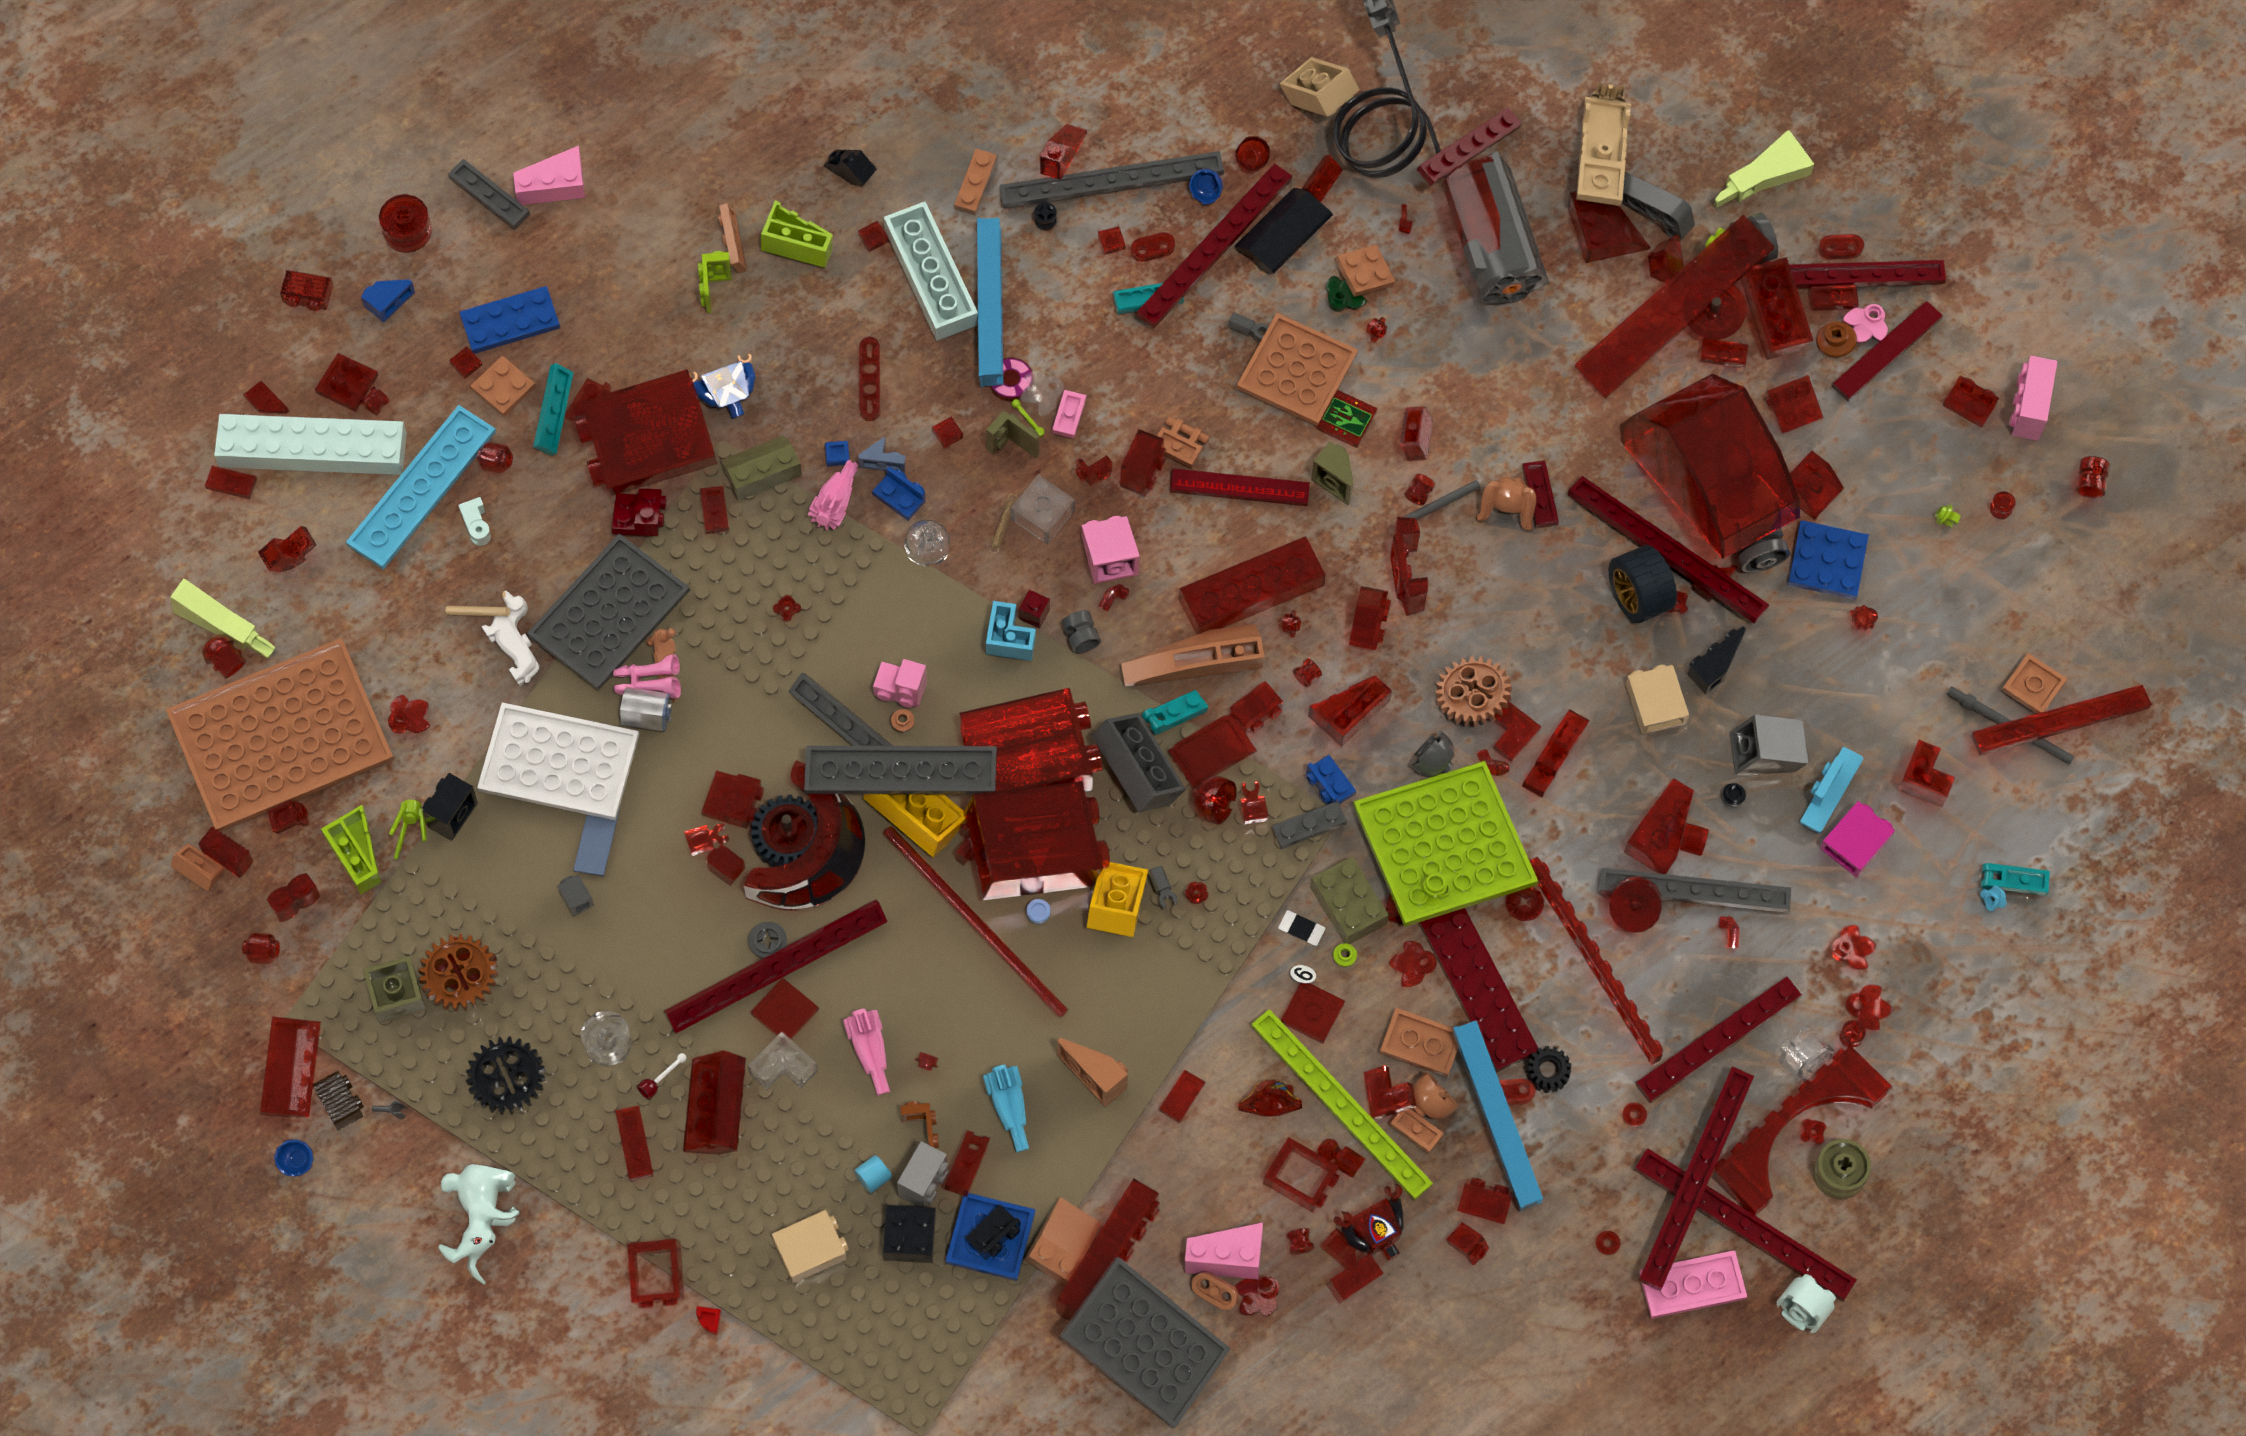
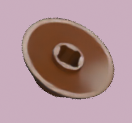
[1816,322,1857,357]

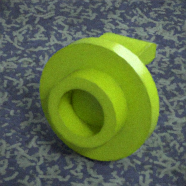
[1935,504,1961,528]

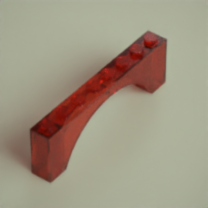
[1712,1045,1892,1216]

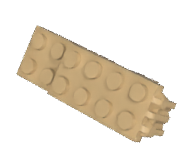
[1576,82,1631,206]

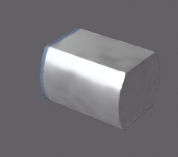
[620,687,672,732]

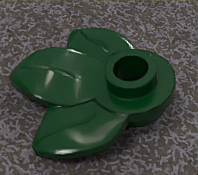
[1326,276,1367,311]

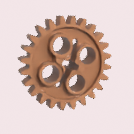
[1436,656,1512,727]

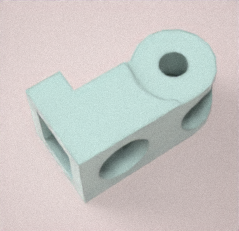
[459,497,491,546]

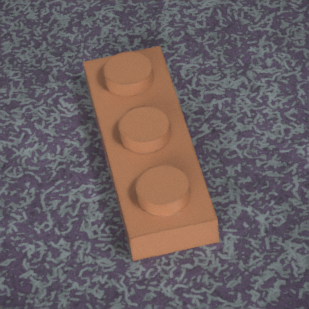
[954,149,997,215]
[718,203,747,273]

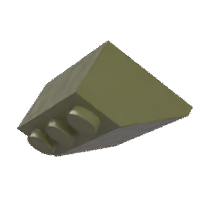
[720,435,802,500]

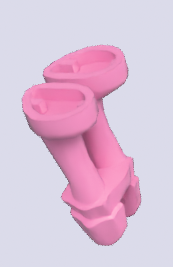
[613,654,681,699]

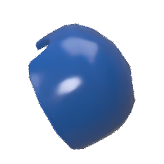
[1189,168,1223,205]
[274,1140,314,1176]

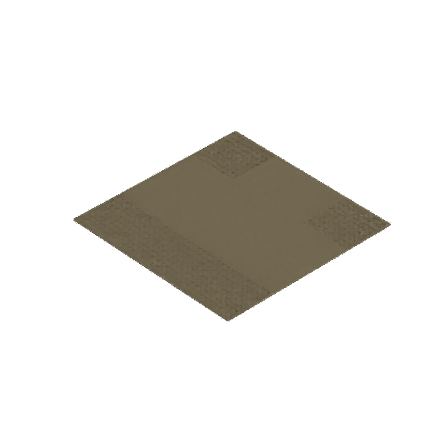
[283,441,1333,1436]

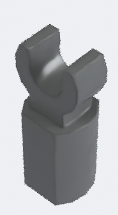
[1228,312,1269,342]
[1148,866,1177,910]

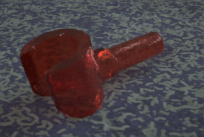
[1399,204,1413,234]

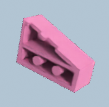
[513,146,585,205]
[1185,1222,1263,1279]

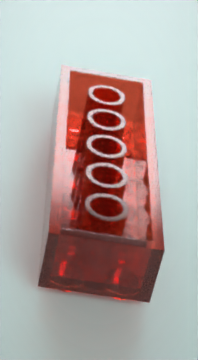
[1179,536,1326,635]
[1056,1178,1160,1321]

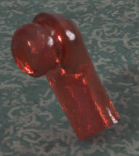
[1098,584,1130,611]
[1477,749,1510,776]

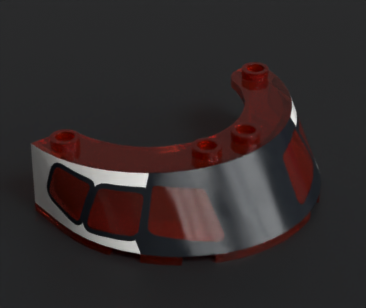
[744,760,865,911]

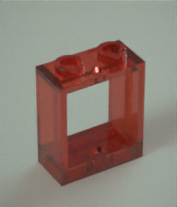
[1263,1137,1340,1213]
[627,1239,685,1309]

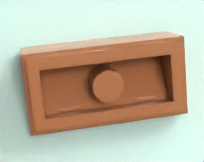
[171,843,226,891]

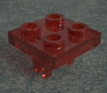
[315,353,379,412]

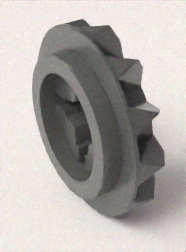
[749,922,787,958]

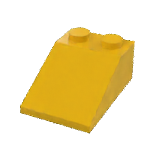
[1087,860,1148,937]

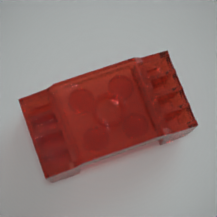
[1390,517,1428,616]

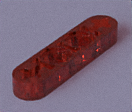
[859,337,880,421]

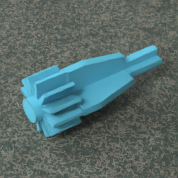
[983,1065,1029,1153]

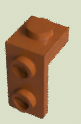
[900,1101,939,1148]

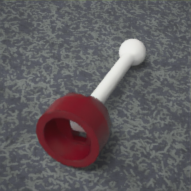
[636,1053,687,1100]

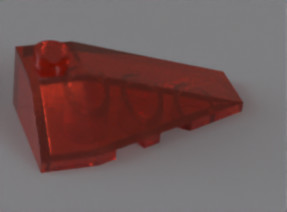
[1624,778,1694,874]

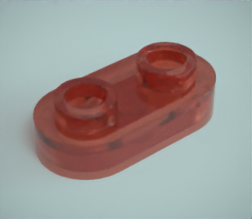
[1131,232,1175,262]
[1818,234,1864,259]
[1499,1079,1536,1106]

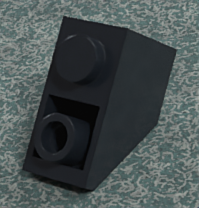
[824,149,877,185]

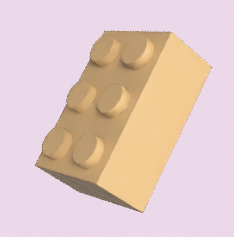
[1279,57,1360,117]

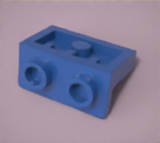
[872,466,926,521]
[1305,755,1356,805]

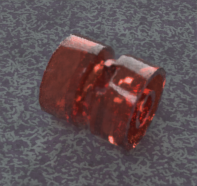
[2076,456,2110,498]

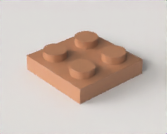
[1335,245,1396,297]
[470,355,536,417]
[2002,653,2067,717]

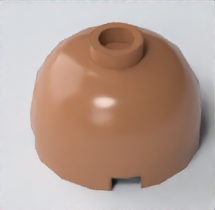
[1412,1072,1459,1120]

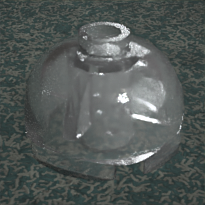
[904,519,950,566]

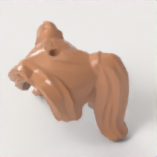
[1477,476,1536,531]

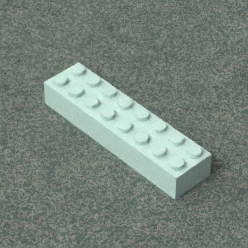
[214,414,407,475]

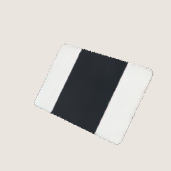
[1278,910,1325,946]

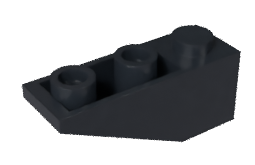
[1687,626,1746,695]

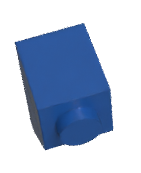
[361,279,415,323]

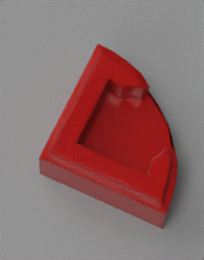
[696,1306,721,1335]

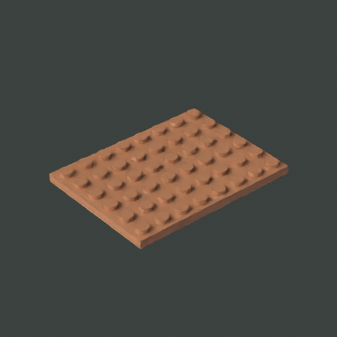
[166,638,394,833]

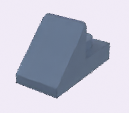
[858,437,906,473]

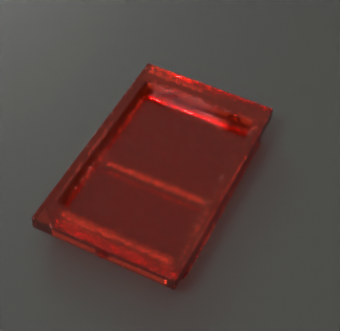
[1168,713,1257,789]

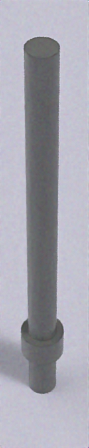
[1947,686,2075,764]

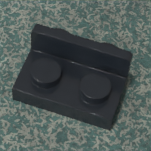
[965,1204,1021,1260]

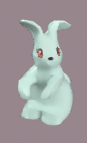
[439,1164,519,1284]

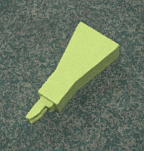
[1714,130,1814,208]
[170,578,275,659]

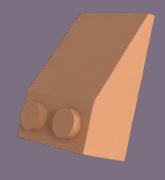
[1057,1038,1128,1107]
[1023,1197,1101,1286]

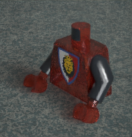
[1334,1183,1404,1261]

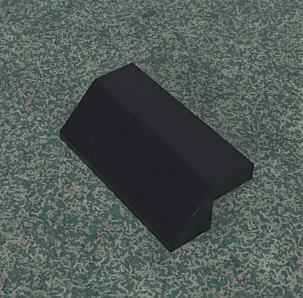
[1235,187,1333,274]

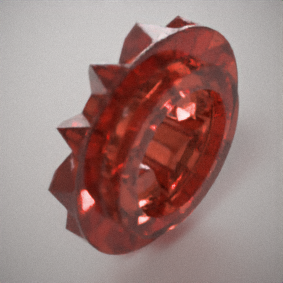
[1506,887,1544,921]

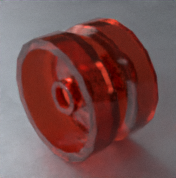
[379,194,432,253]
[1609,876,1663,933]

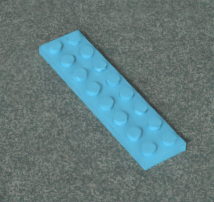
[346,405,496,570]

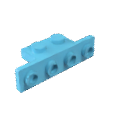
[1800,747,1863,834]

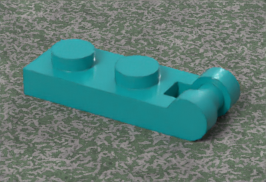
[1141,690,1209,735]
[1981,863,2050,896]

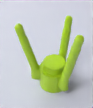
[389,799,427,860]

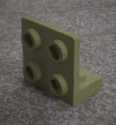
[986,410,1039,458]

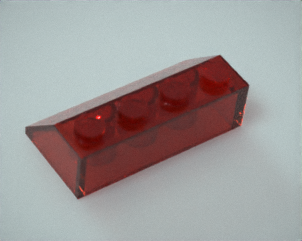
[683,1050,746,1155]

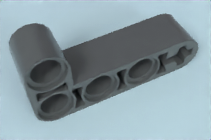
[1622,172,1695,242]

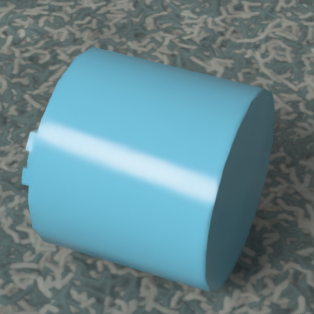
[854,1155,892,1194]

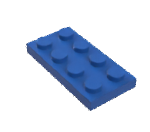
[460,286,560,354]

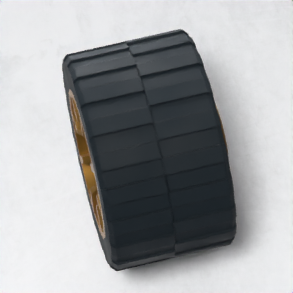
[1608,545,1677,623]

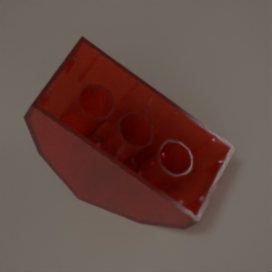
[1620,373,1800,559]

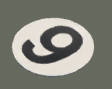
[1290,965,1316,983]

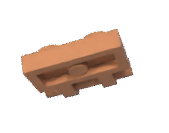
[1151,416,1210,469]

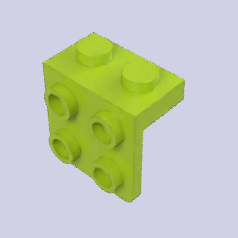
[698,251,732,313]

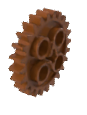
[419,934,498,1012]

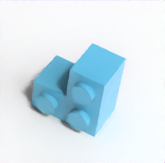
[986,601,1036,661]

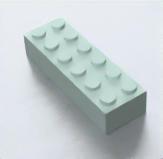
[884,202,978,341]

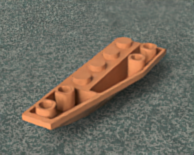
[1121,624,1265,687]

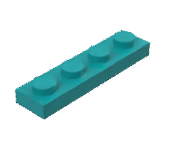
[533,363,574,456]

